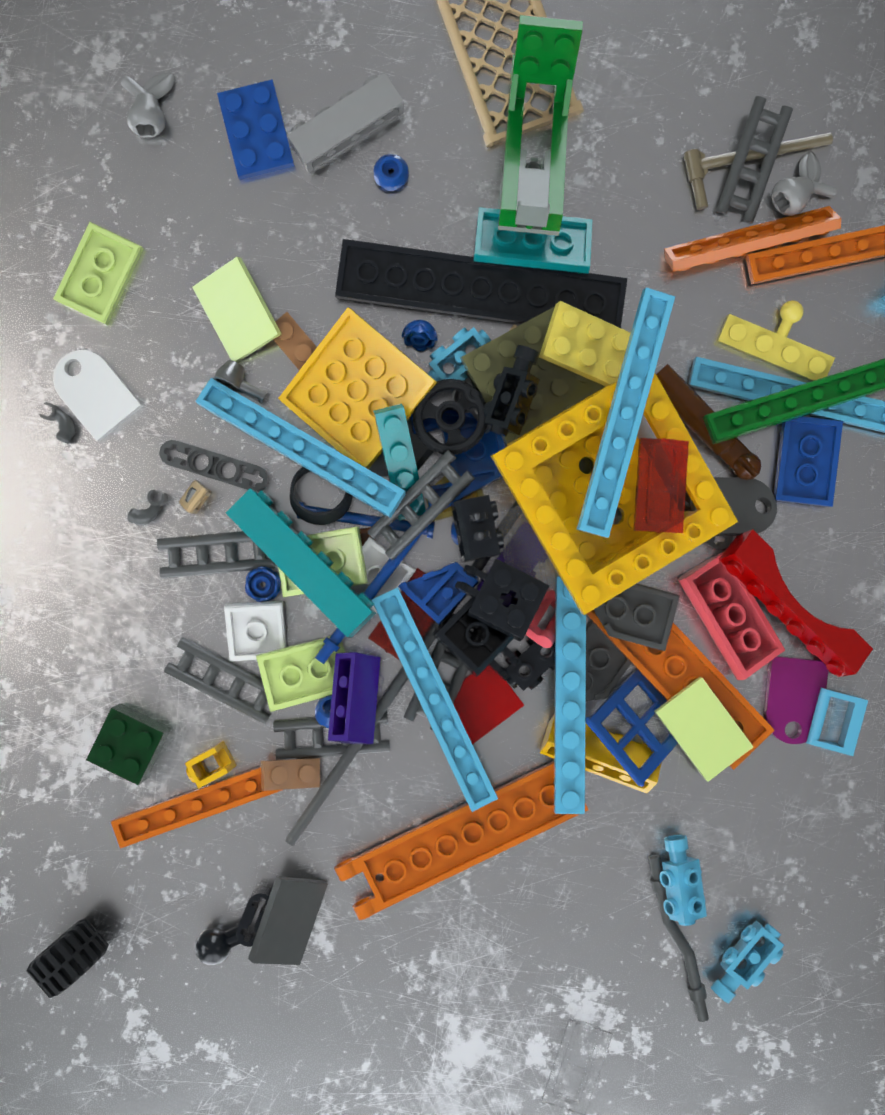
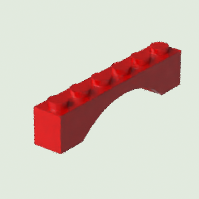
[719,529,873,677]

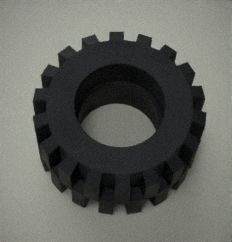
[26,919,109,998]

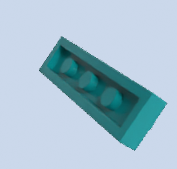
[373,404,426,521]

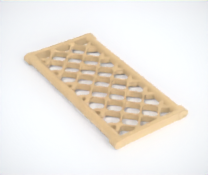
[436,0,584,147]

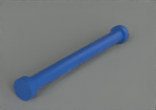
[297,501,435,539]

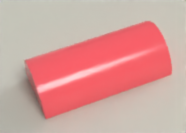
[678,552,785,680]

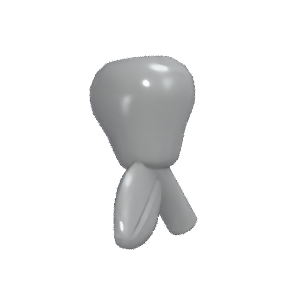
[121,73,175,138]
[771,151,837,216]

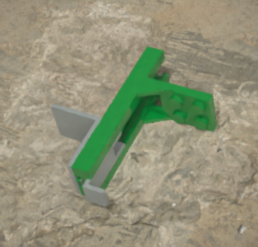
[497,15,583,236]

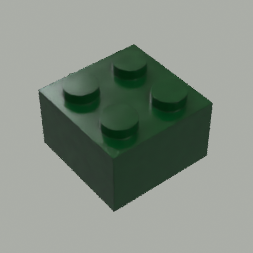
[86,703,171,786]

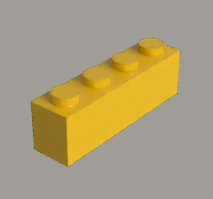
[540,714,662,793]

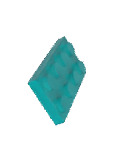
[473,207,593,274]

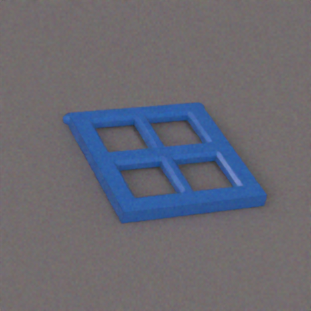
[585,669,678,787]

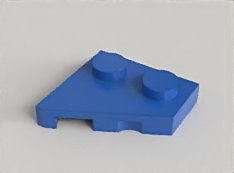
[398,562,479,625]

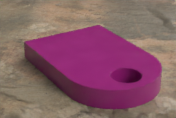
[763,656,828,744]

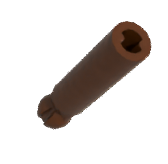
[656,364,762,480]

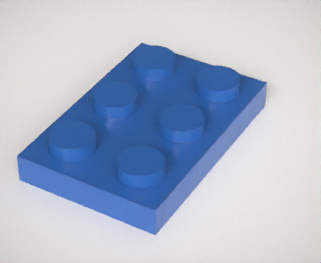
[217,79,295,180]
[774,416,843,507]

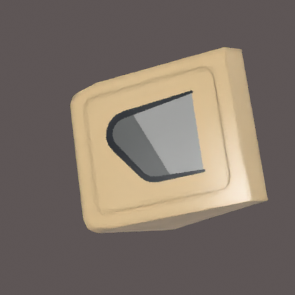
[179,480,211,514]

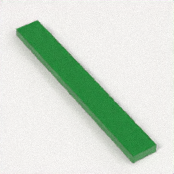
[703,358,885,444]

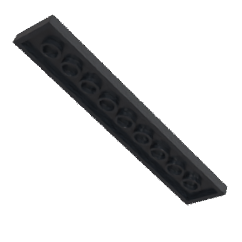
[335,239,628,328]

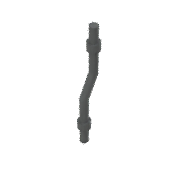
[648,854,709,1022]

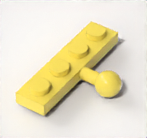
[716,300,835,381]

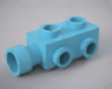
[428,327,491,381]
[659,835,707,926]
[711,920,784,1004]

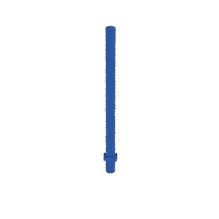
[315,507,430,664]

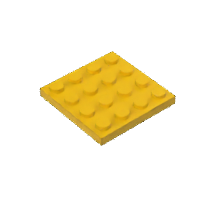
[278,307,437,469]

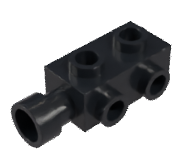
[484,345,540,437]
[504,638,555,691]

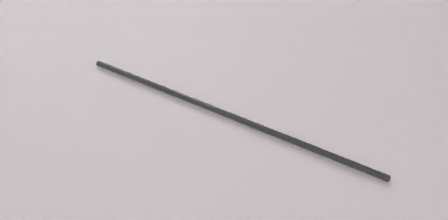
[285,501,522,846]

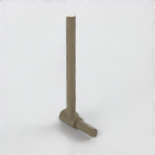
[683,133,833,210]

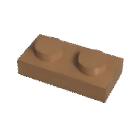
[273,312,317,370]
[261,758,320,791]

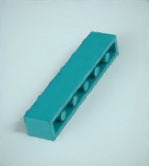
[226,488,376,638]

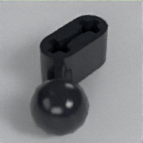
[195,886,272,965]

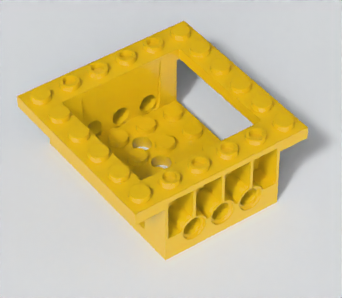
[491,373,738,615]

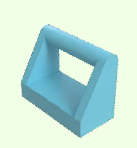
[806,688,868,756]

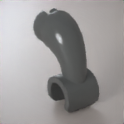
[39,402,75,444]
[127,489,168,526]

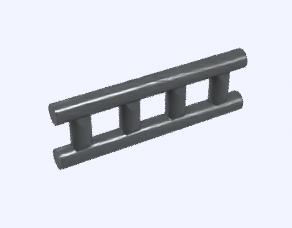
[716,96,793,223]
[367,450,475,560]
[157,531,275,579]
[404,613,483,731]
[164,637,270,724]
[273,712,390,760]

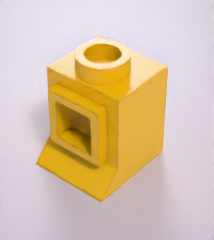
[185,741,237,789]

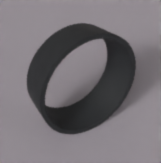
[289,467,352,525]

